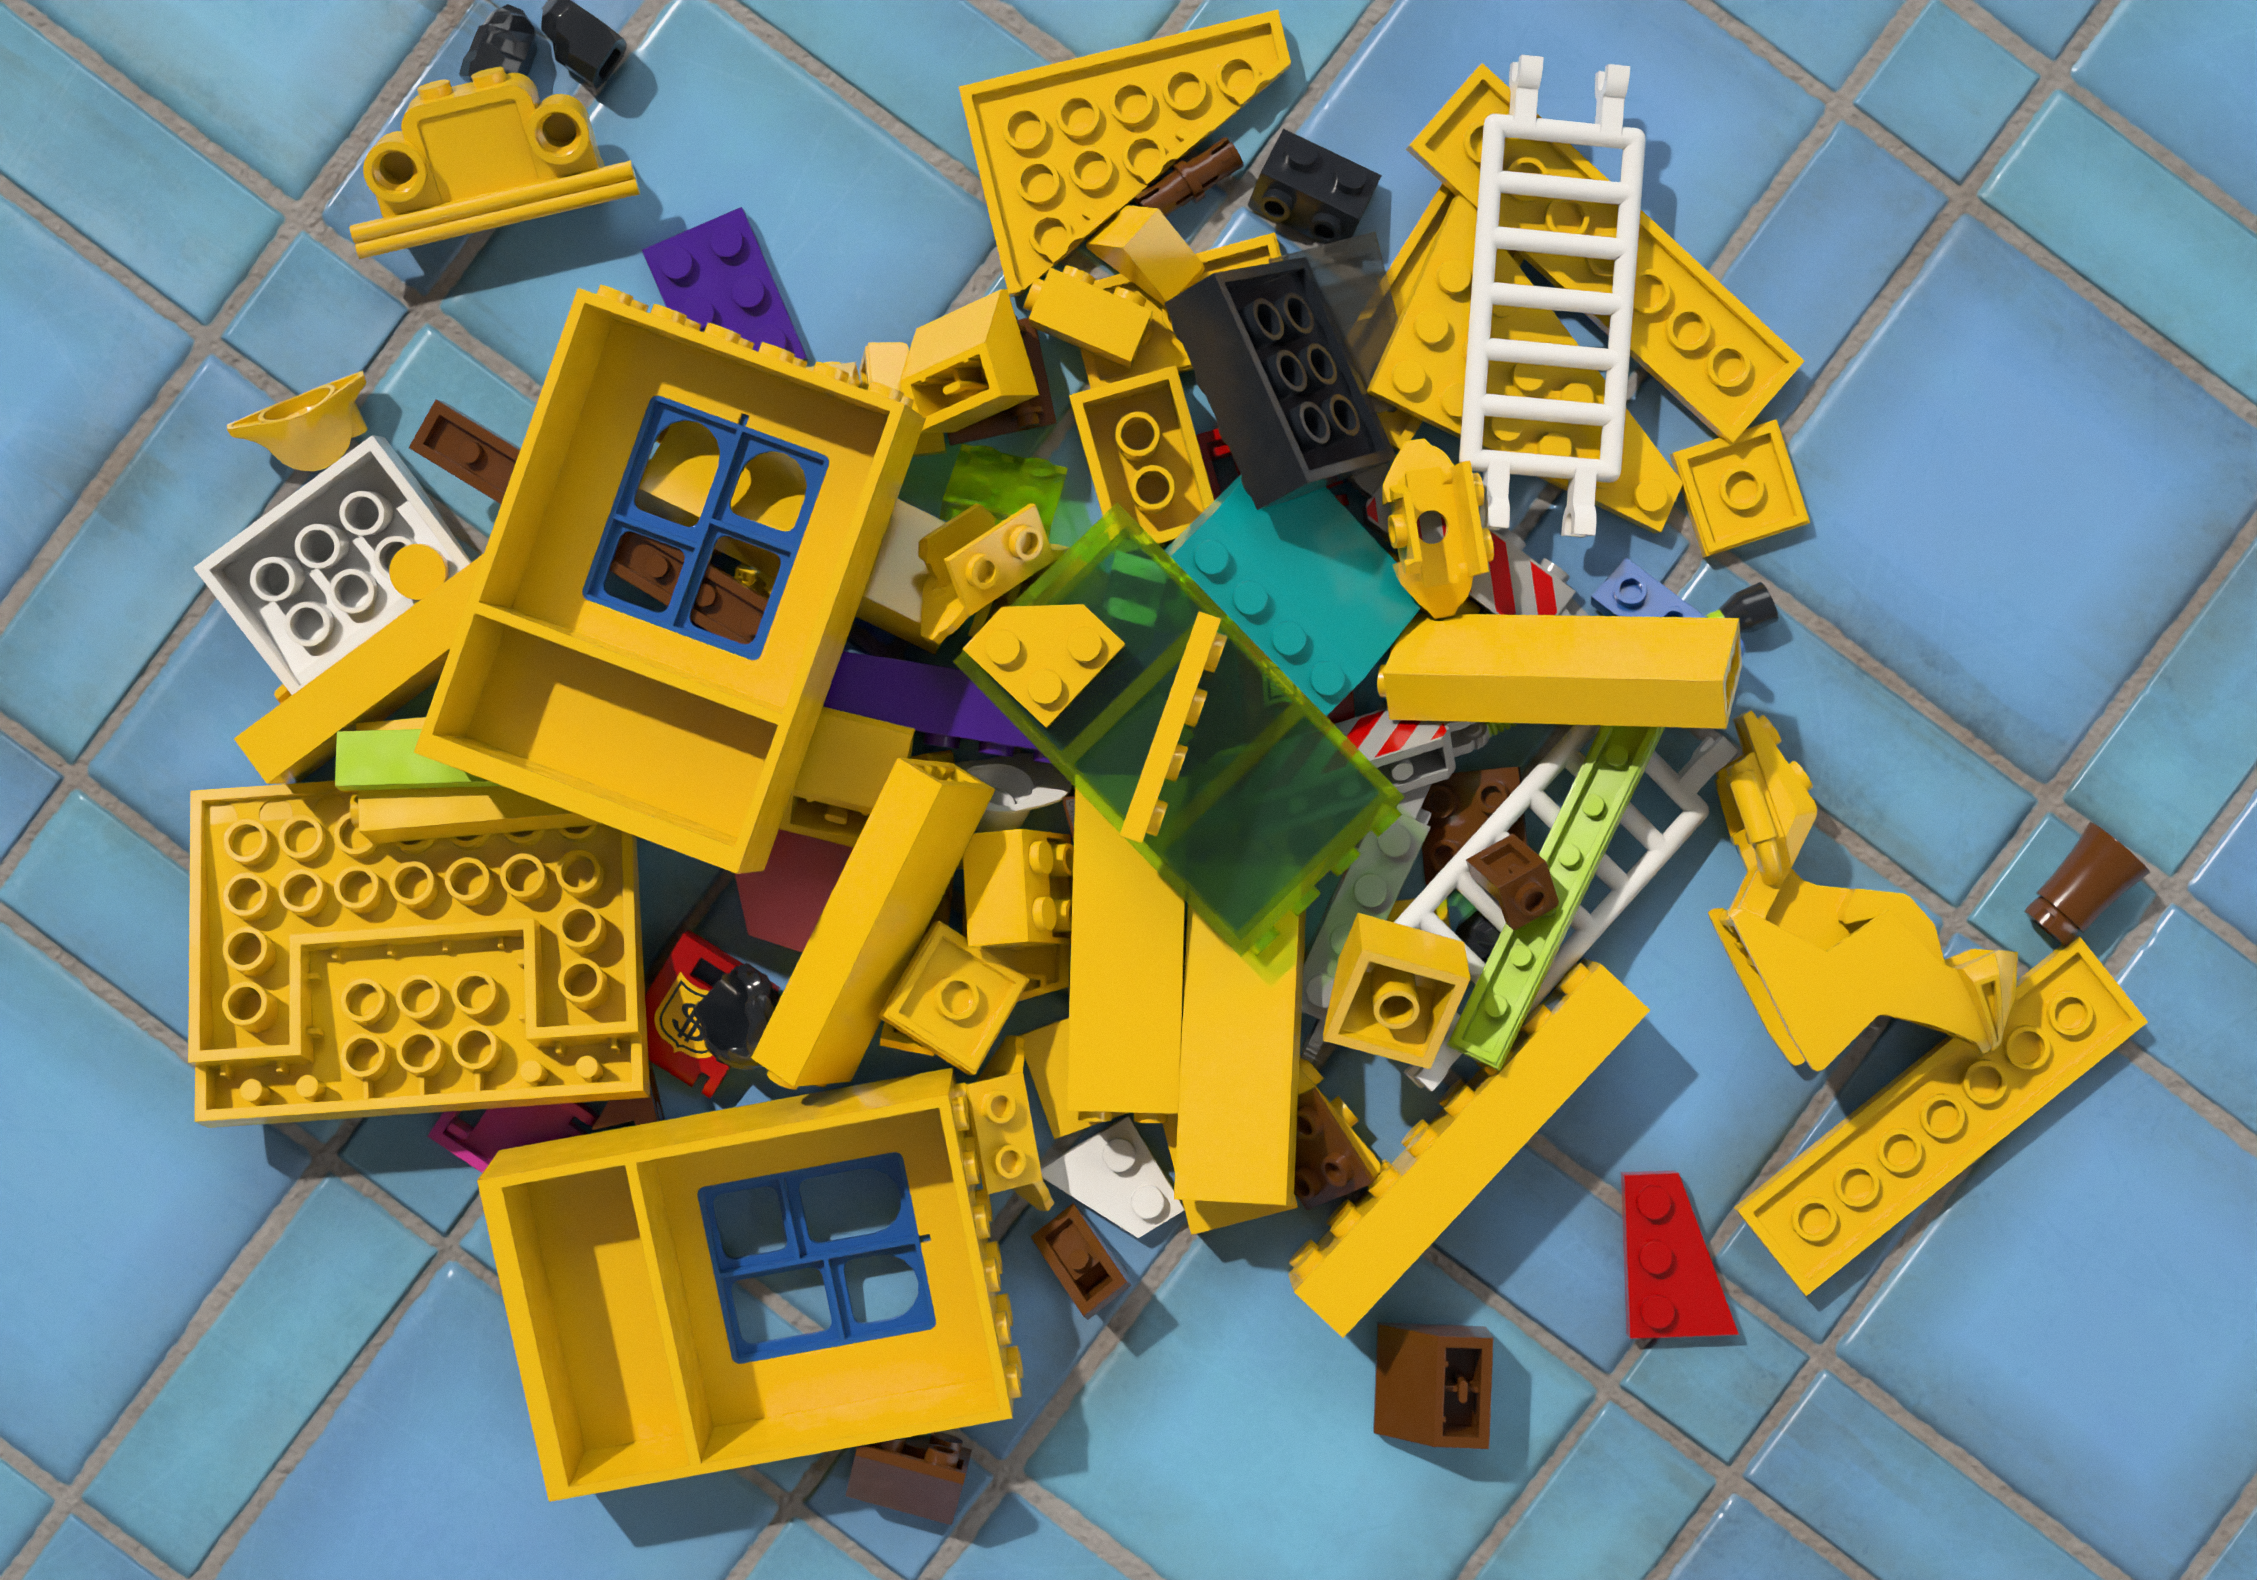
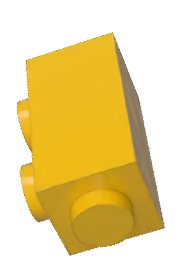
[1024,265,1153,369]

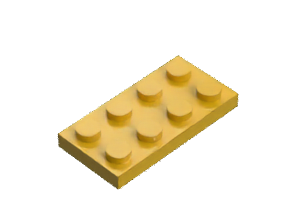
[1120,611,1227,844]

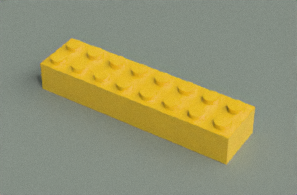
[1288,958,1650,1338]

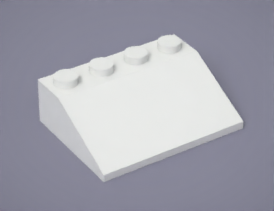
[194,435,471,695]

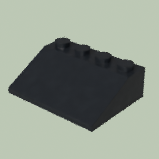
[1164,257,1396,510]

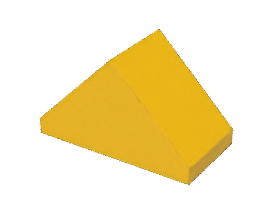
[1086,205,1205,306]

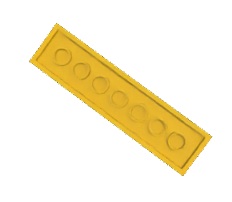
[1406,63,1804,444]
[1734,936,2148,1296]

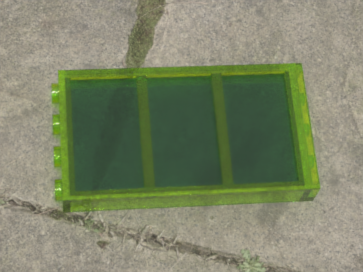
[953,502,1405,957]

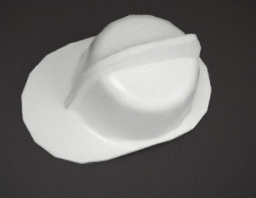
[955,753,1073,833]

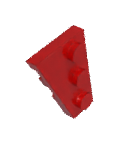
[1621,1170,1739,1339]

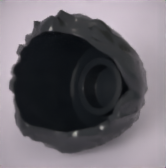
[693,962,781,1071]

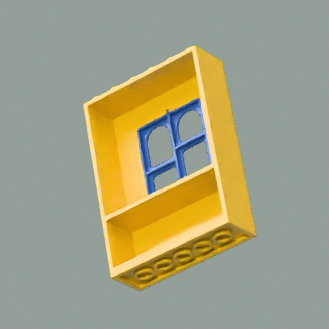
[414,284,926,874]
[477,1067,1024,1502]

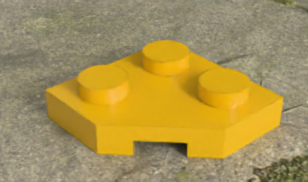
[963,604,1125,728]

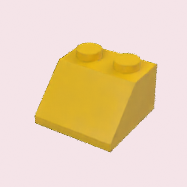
[1323,913,1471,1069]

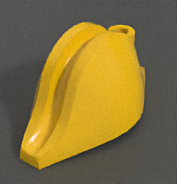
[227,370,368,471]

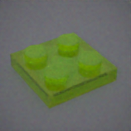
[939,444,1068,540]

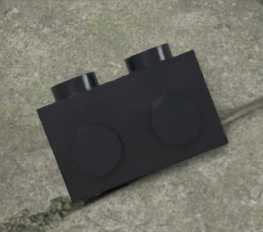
[1248,128,1382,252]

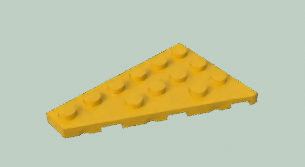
[959,9,1291,298]
[1367,195,1683,534]

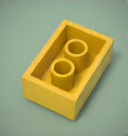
[1069,365,1214,558]

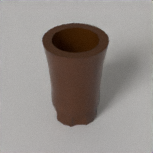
[2024,822,2150,947]

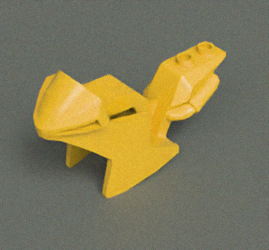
[1707,710,2018,1072]

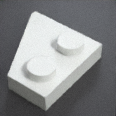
[1040,1114,1185,1238]

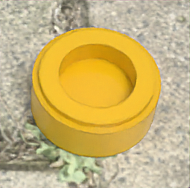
[389,544,449,600]

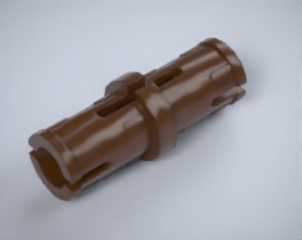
[1134,137,1244,217]

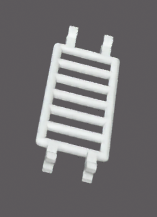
[1459,55,1646,538]
[1394,725,1738,1092]

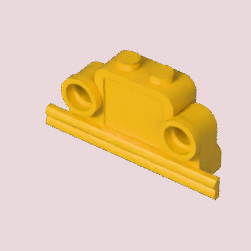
[349,67,640,259]

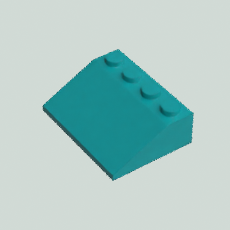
[1159,475,1422,717]

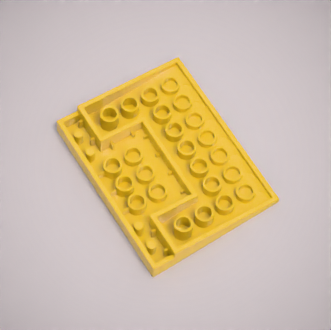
[188,781,650,1128]

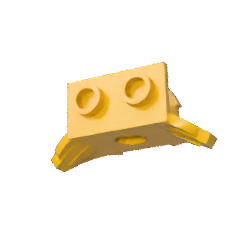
[1382,438,1494,619]
[918,503,1071,645]
[964,1035,1054,1211]

